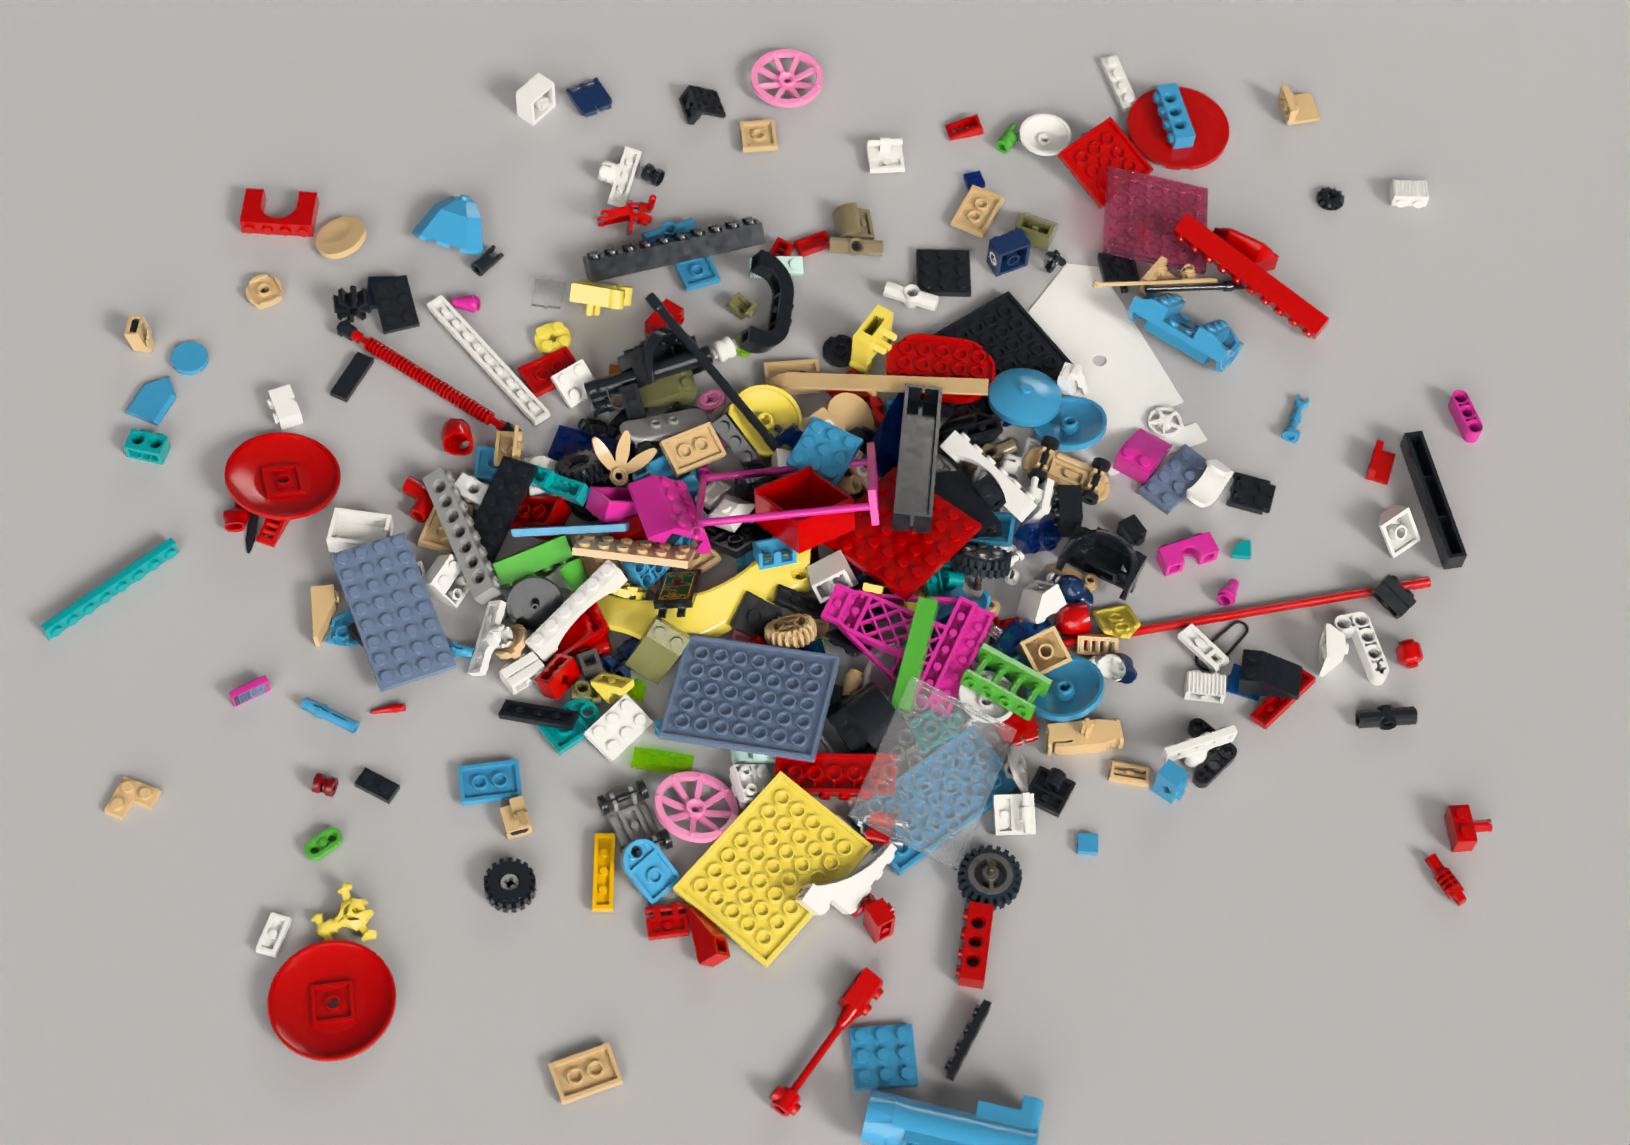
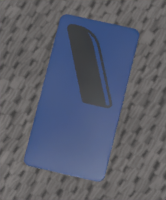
[1020,618,1052,640]

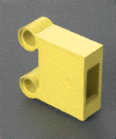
[570,279,633,316]
[849,305,898,375]

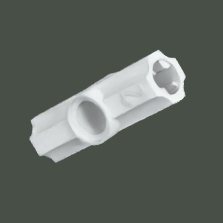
[883,281,939,311]

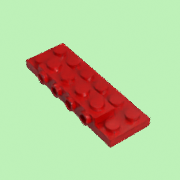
[775,753,897,801]

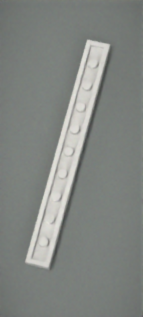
[427,295,551,426]

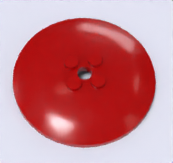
[224,432,341,520]
[267,940,396,1062]

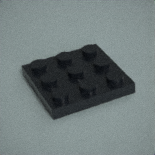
[916,249,971,297]

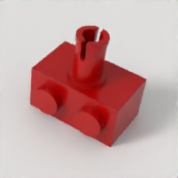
[1443,804,1493,852]

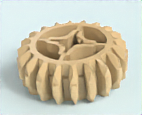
[764,613,817,649]

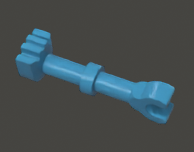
[1282,394,1309,443]

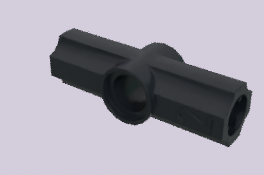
[1355,705,1418,730]

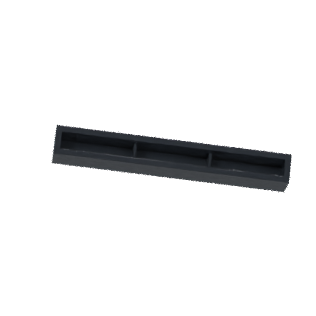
[1400,431,1467,570]

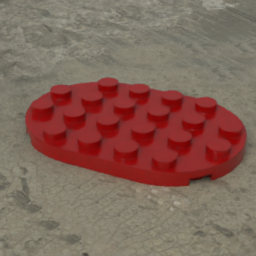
[885,334,996,404]

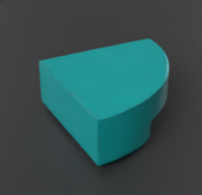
[1231,540,1251,560]

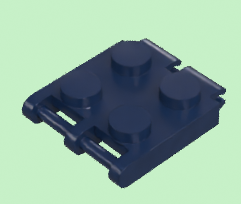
[566,77,612,118]

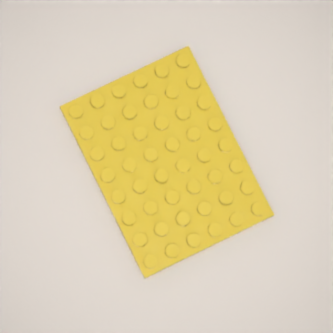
[673,771,874,968]

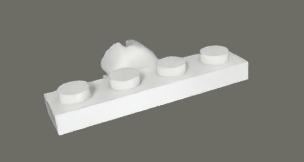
[598,146,642,207]
[999,437,1042,493]
[468,600,513,676]
[1160,725,1238,768]

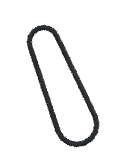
[1195,621,1249,671]

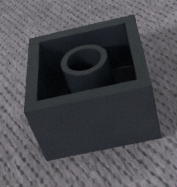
[1051,485,1083,537]

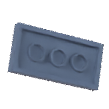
[1138,444,1207,515]

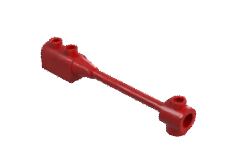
[769,967,884,1117]

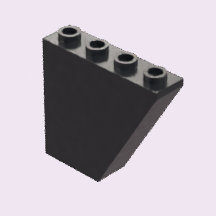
[934,471,1003,539]

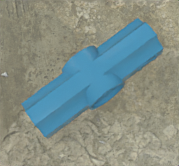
[642,218,696,241]

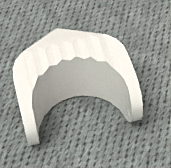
[1186,459,1233,507]

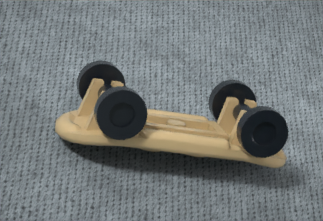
[1022,436,1111,505]

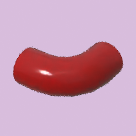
[402,476,434,523]

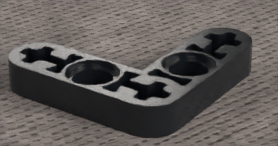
[1188,718,1237,788]

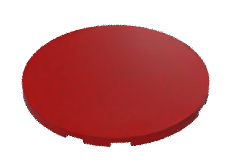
[1127,86,1230,170]

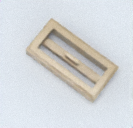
[1108,760,1151,788]

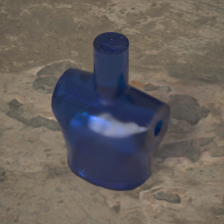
[774,422,803,447]

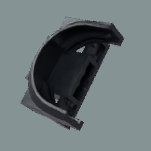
[1056,525,1147,601]

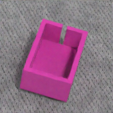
[585,486,638,524]

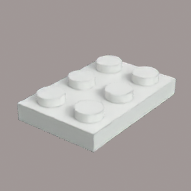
[583,694,653,763]

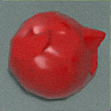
[441,418,474,456]
[1054,602,1091,635]

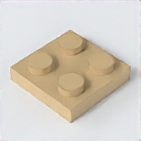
[740,119,778,153]

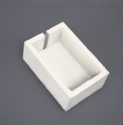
[326,507,394,553]

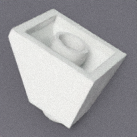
[708,494,755,533]
[1379,505,1421,558]
[1318,623,1349,677]

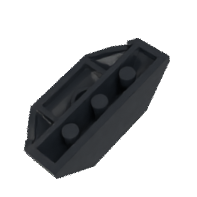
[937,412,1003,458]

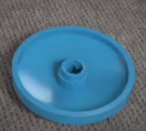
[988,368,1062,427]
[1033,396,1107,451]
[1026,656,1105,722]

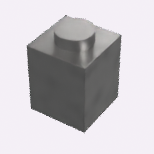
[577,648,604,680]

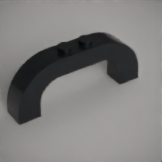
[739,250,794,354]

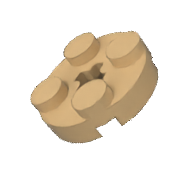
[245,274,283,309]
[494,624,531,660]

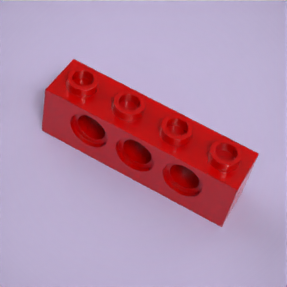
[955,901,994,989]

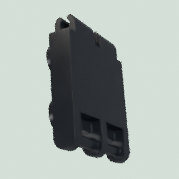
[1226,472,1276,515]

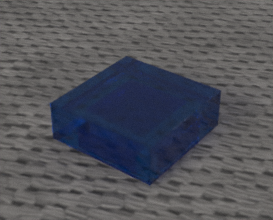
[963,171,986,191]

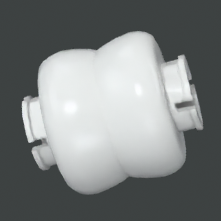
[710,336,738,362]

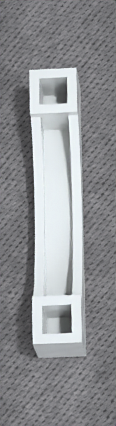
[940,430,1037,523]
[525,559,627,663]

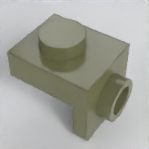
[726,292,758,320]

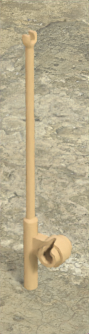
[1092,263,1218,288]

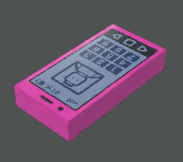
[229,675,271,707]

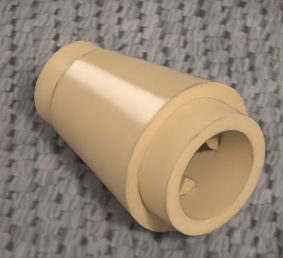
[842,669,864,698]

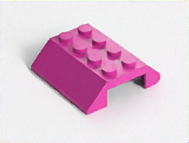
[627,475,711,554]

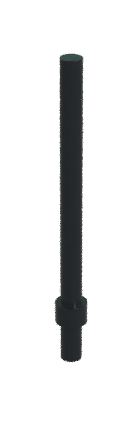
[1144,281,1245,292]

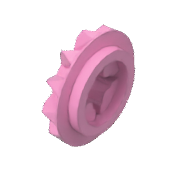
[697,389,726,412]

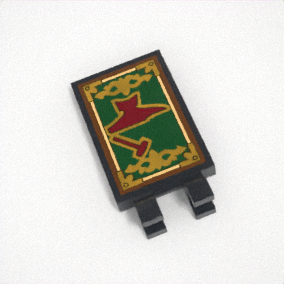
[653,569,702,618]

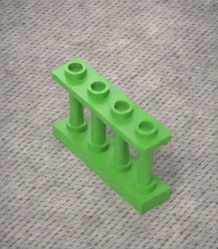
[960,643,1053,721]

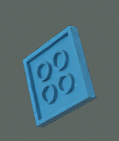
[786,416,863,487]
[849,1024,919,1091]

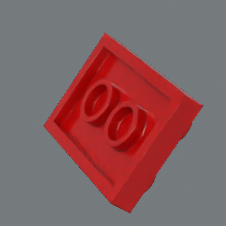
[518,346,577,398]

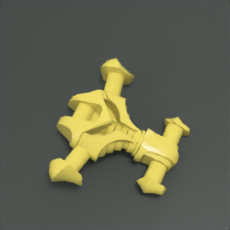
[311,882,377,942]

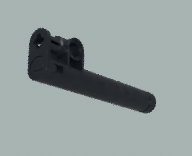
[584,345,713,418]

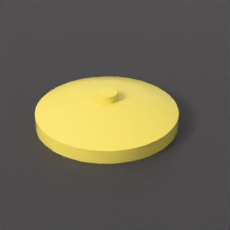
[728,385,802,457]

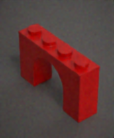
[239,188,319,237]

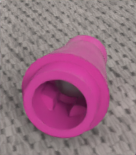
[452,295,481,313]
[1217,579,1239,606]

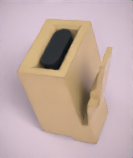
[124,316,154,353]
[499,795,532,839]

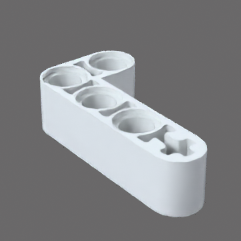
[1332,612,1389,685]

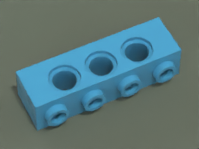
[1153,83,1196,149]

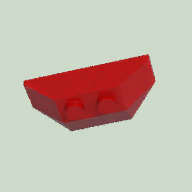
[1213,227,1279,271]

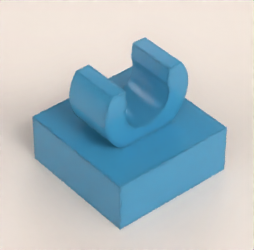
[735,550,754,573]

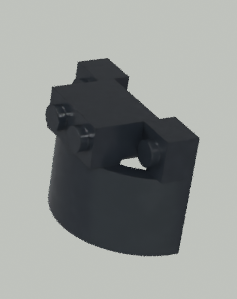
[826,681,916,756]

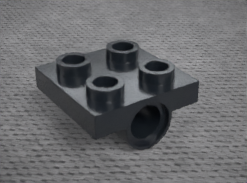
[1025,765,1076,818]

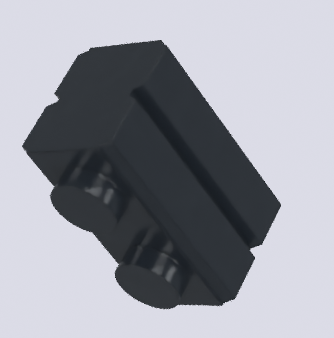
[1370,574,1416,619]

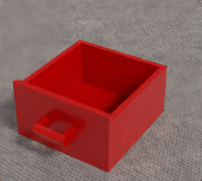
[754,466,855,554]

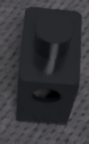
[973,473,1006,512]

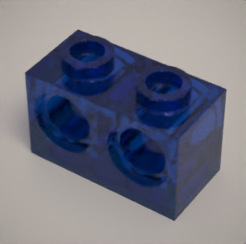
[1014,520,1061,554]

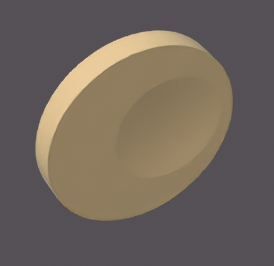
[315,216,367,259]
[825,393,874,432]

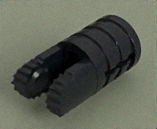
[471,245,504,276]

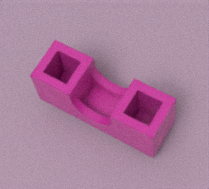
[1155,532,1219,576]

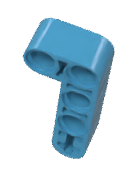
[622,533,692,589]

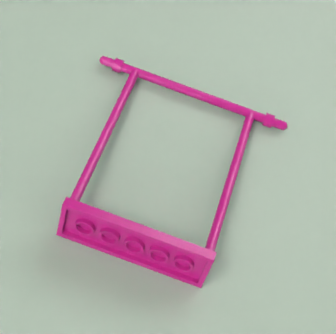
[691,442,880,540]

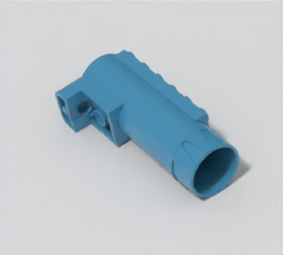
[860,1090,1044,1145]

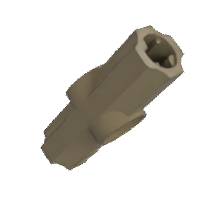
[828,237,883,256]
[961,438,1017,473]

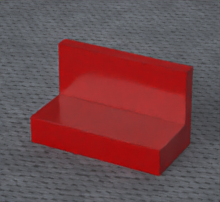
[1365,440,1396,485]

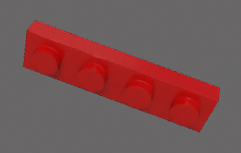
[1250,669,1316,730]

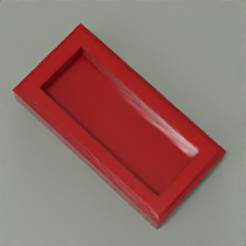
[793,230,829,258]

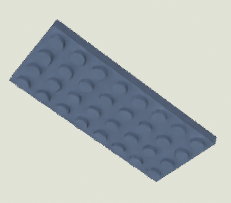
[330,532,456,692]

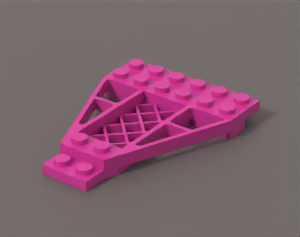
[821,583,995,717]

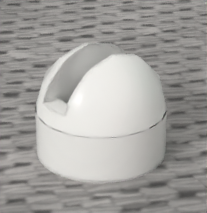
[1004,568,1020,585]

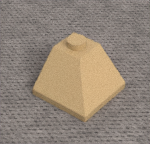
[1018,626,1072,675]

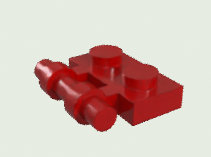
[644,901,690,941]

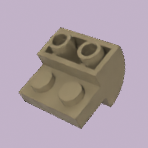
[832,203,875,244]

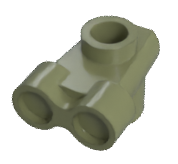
[570,680,601,705]

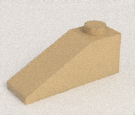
[310,584,340,647]

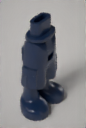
[600,636,640,678]

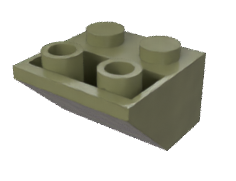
[1015,213,1059,251]

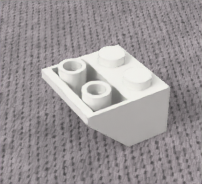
[807,549,858,604]
[423,554,470,608]
[1016,580,1067,624]

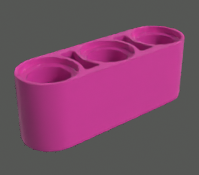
[1448,390,1483,443]

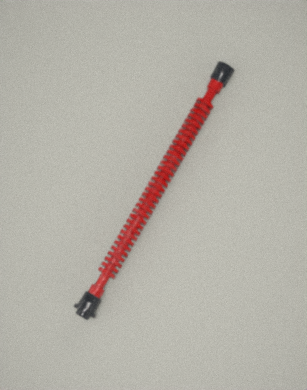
[337,320,521,432]

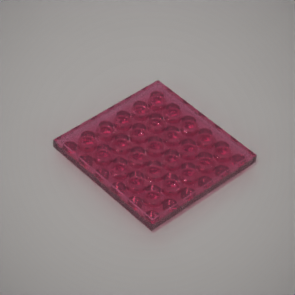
[1103,166,1208,275]

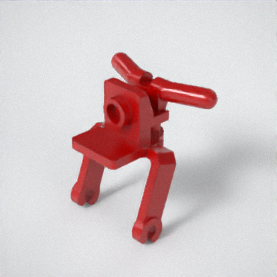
[597,194,656,235]

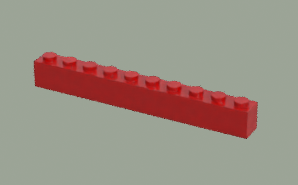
[1174,213,1329,339]

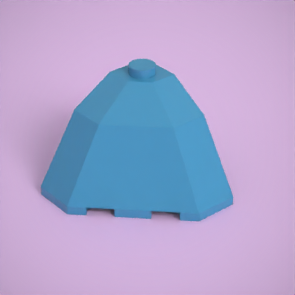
[412,194,483,255]
[632,440,700,497]

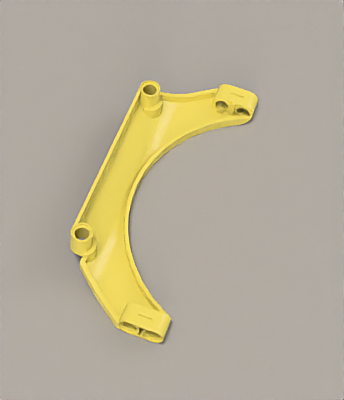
[597,536,811,657]

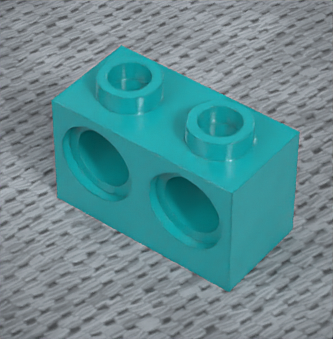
[124,429,171,465]

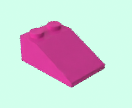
[1113,428,1172,485]

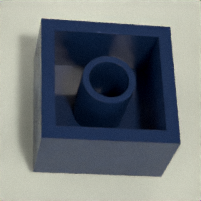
[986,228,1031,277]

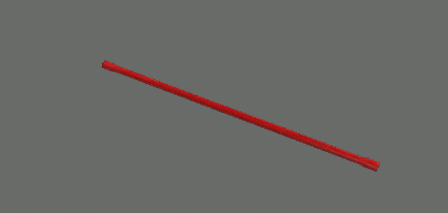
[1062,576,1431,648]

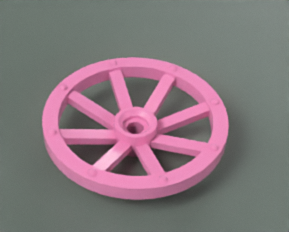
[751,49,823,108]
[654,771,738,843]

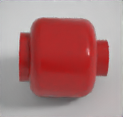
[1395,639,1423,669]

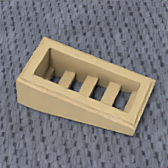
[1076,634,1119,656]

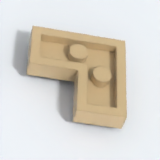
[104,776,161,820]

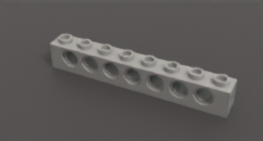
[422,467,502,605]

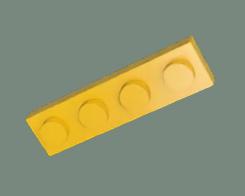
[592,833,615,912]

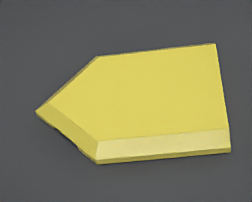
[1091,604,1141,639]

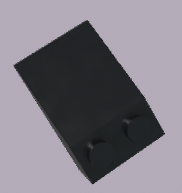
[1239,649,1302,699]

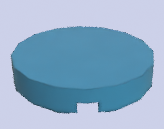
[171,342,209,375]

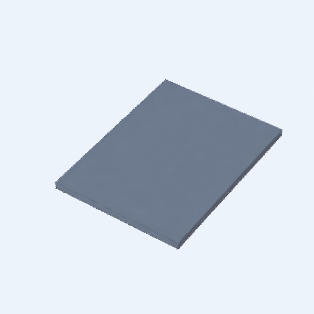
[658,634,841,763]

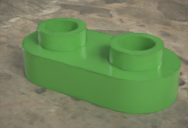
[304,827,343,861]

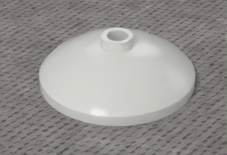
[1019,114,1071,156]
[958,671,1017,724]

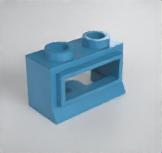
[752,537,797,570]

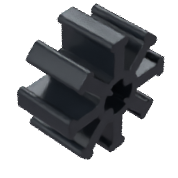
[333,286,371,323]

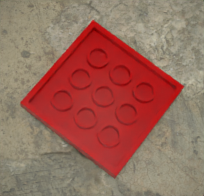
[1057,116,1154,209]

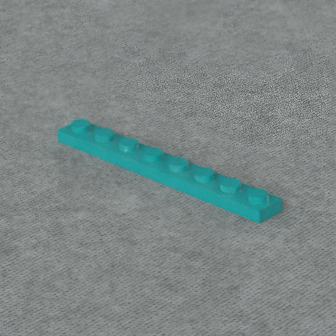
[40,538,179,640]

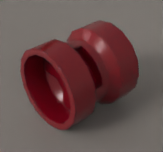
[312,773,338,797]

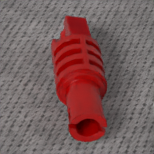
[1425,853,1467,906]

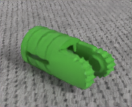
[995,123,1020,153]

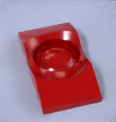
[538,602,610,668]

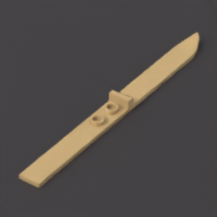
[767,372,988,396]

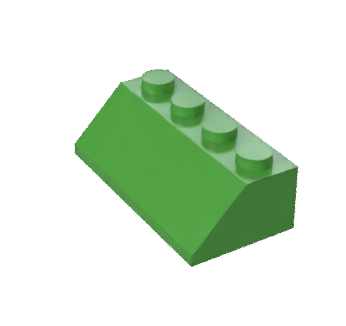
[493,534,574,587]

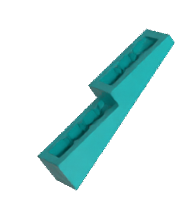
[523,461,590,507]

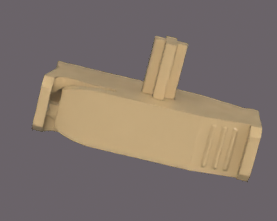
[1045,718,1124,756]

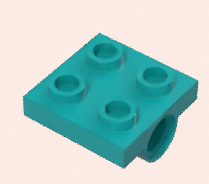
[923,563,965,597]

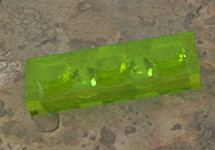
[631,747,694,774]

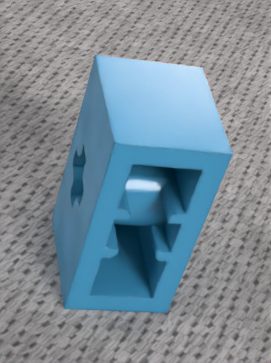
[1152,759,1189,804]

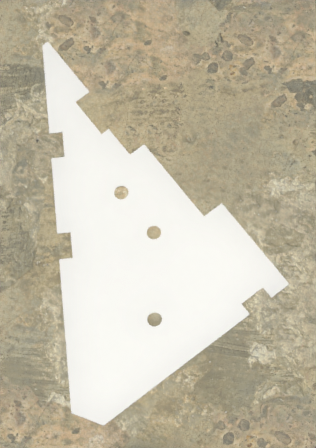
[944,263,1207,482]

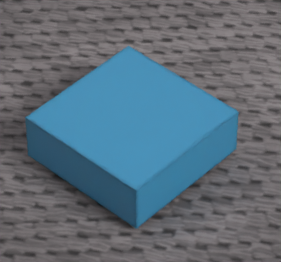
[1077,833,1098,855]

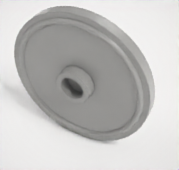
[1003,743,1030,793]

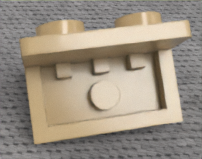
[494,424,523,466]

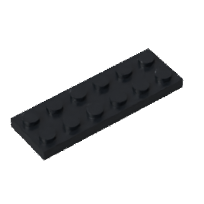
[455,456,538,566]

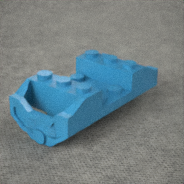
[1128,292,1244,372]

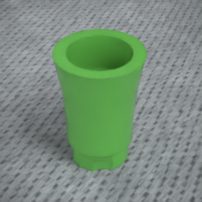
[558,559,589,593]

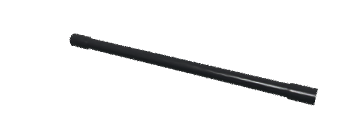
[645,292,782,453]

